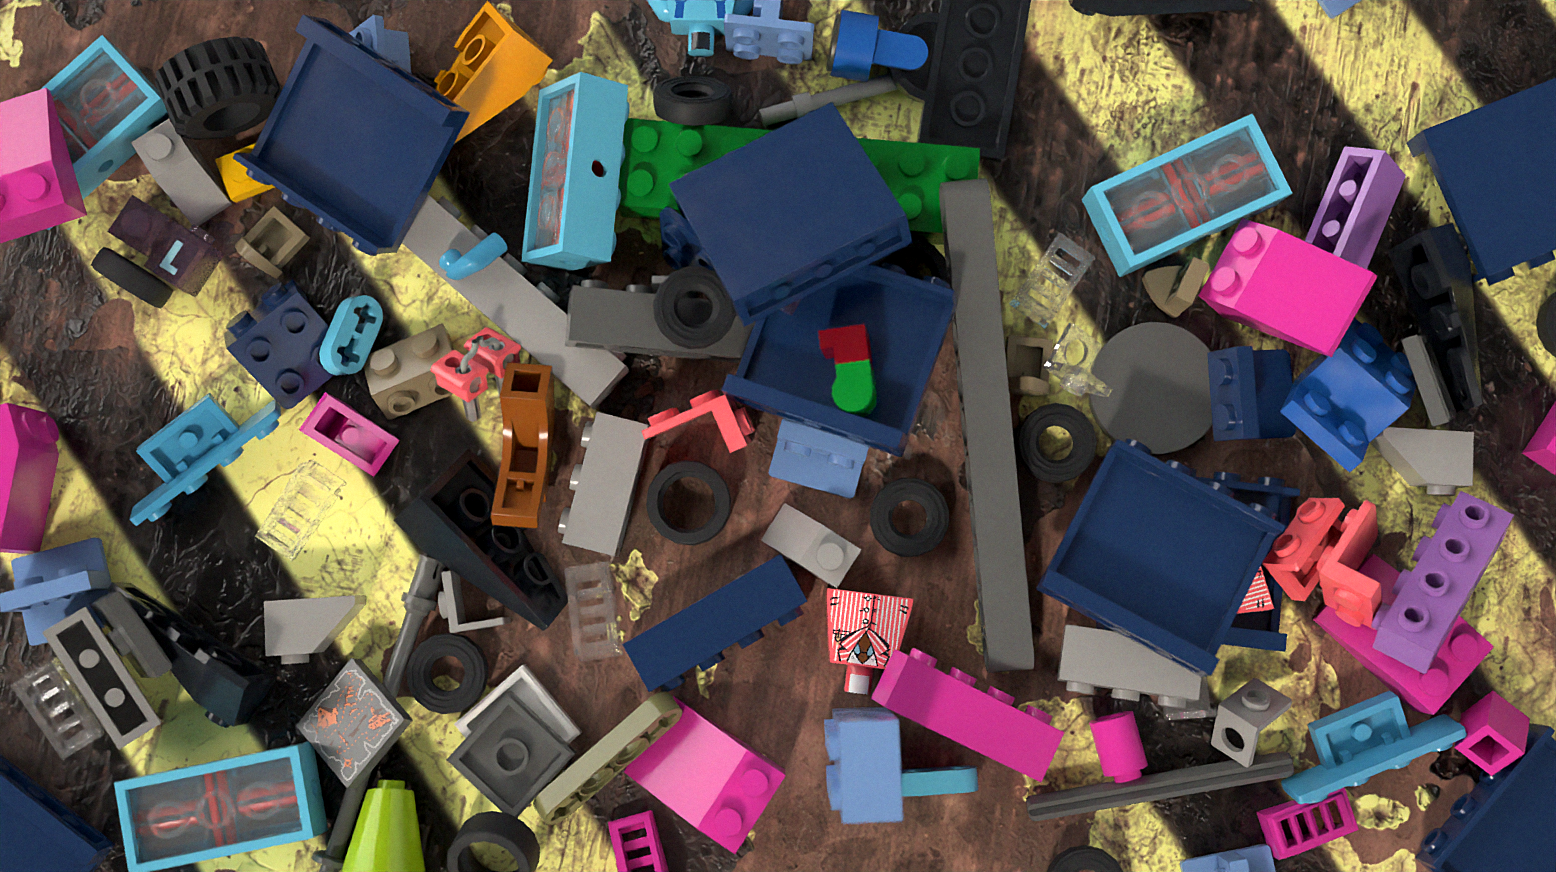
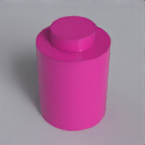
[1089,711,1148,783]

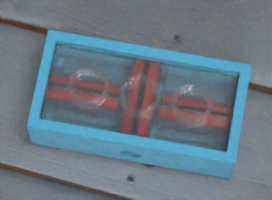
[41,35,171,230]
[521,72,630,272]
[1082,113,1292,278]
[114,742,328,872]

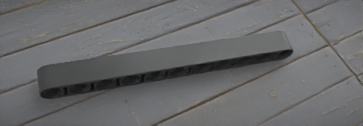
[939,178,1034,673]

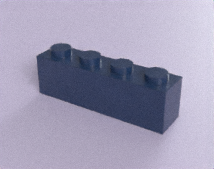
[622,554,807,692]

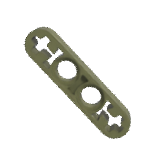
[533,691,683,825]

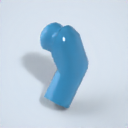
[439,233,507,281]

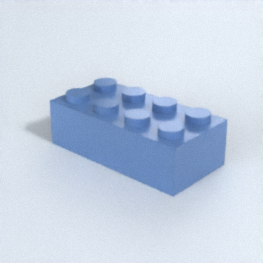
[824,707,903,823]

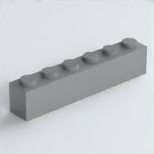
[402,194,630,410]

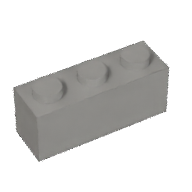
[558,412,650,557]
[42,607,162,749]
[1057,624,1201,709]

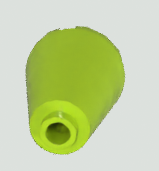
[341,780,425,872]

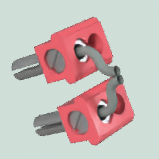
[430,327,521,422]

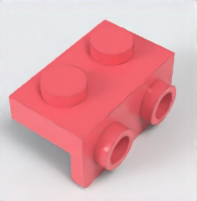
[1262,498,1345,601]

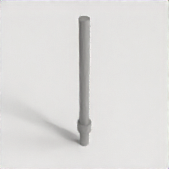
[759,74,898,126]

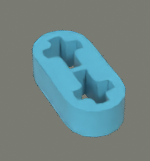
[319,295,383,375]
[901,765,979,796]

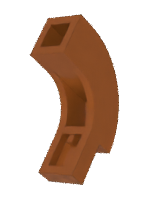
[491,362,555,528]

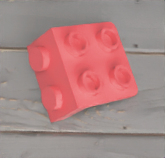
[641,389,755,453]
[1317,500,1382,630]

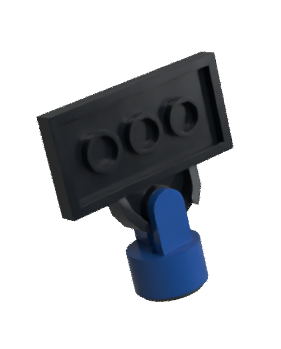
[827,0,1031,162]

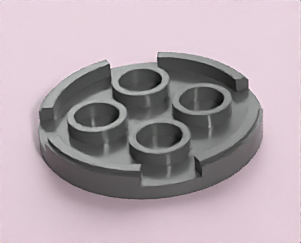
[1088,322,1212,455]

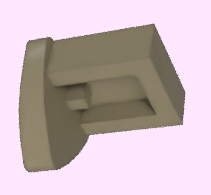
[235,206,310,279]
[1142,257,1210,318]
[1005,335,1053,396]

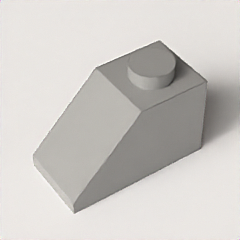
[131,119,232,227]
[1370,427,1474,496]
[761,503,861,588]
[264,595,366,664]

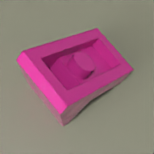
[299,392,400,477]

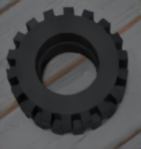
[155,37,282,140]

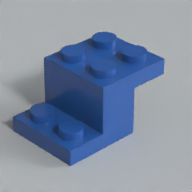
[1280,317,1417,473]

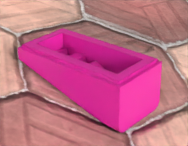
[1256,787,1359,860]
[608,810,669,872]

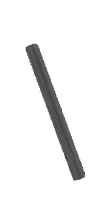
[1026,751,1294,821]

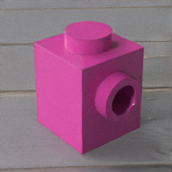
[1454,691,1530,776]

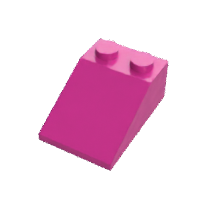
[0,88,87,243]
[1198,218,1377,357]
[0,403,59,554]
[1313,554,1494,715]
[624,696,786,854]

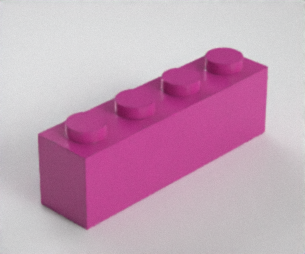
[871,648,1065,782]

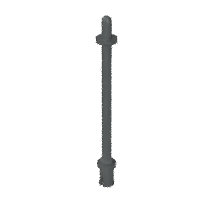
[311,554,446,872]

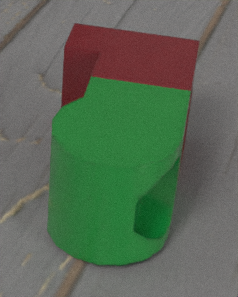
[818,324,877,418]

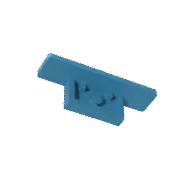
[130,392,281,526]
[1281,690,1467,804]

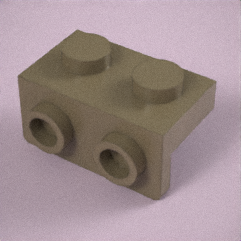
[363,323,454,420]

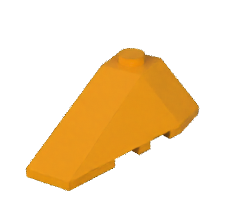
[434,1,553,144]

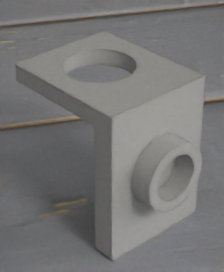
[438,571,511,633]
[1211,678,1292,768]

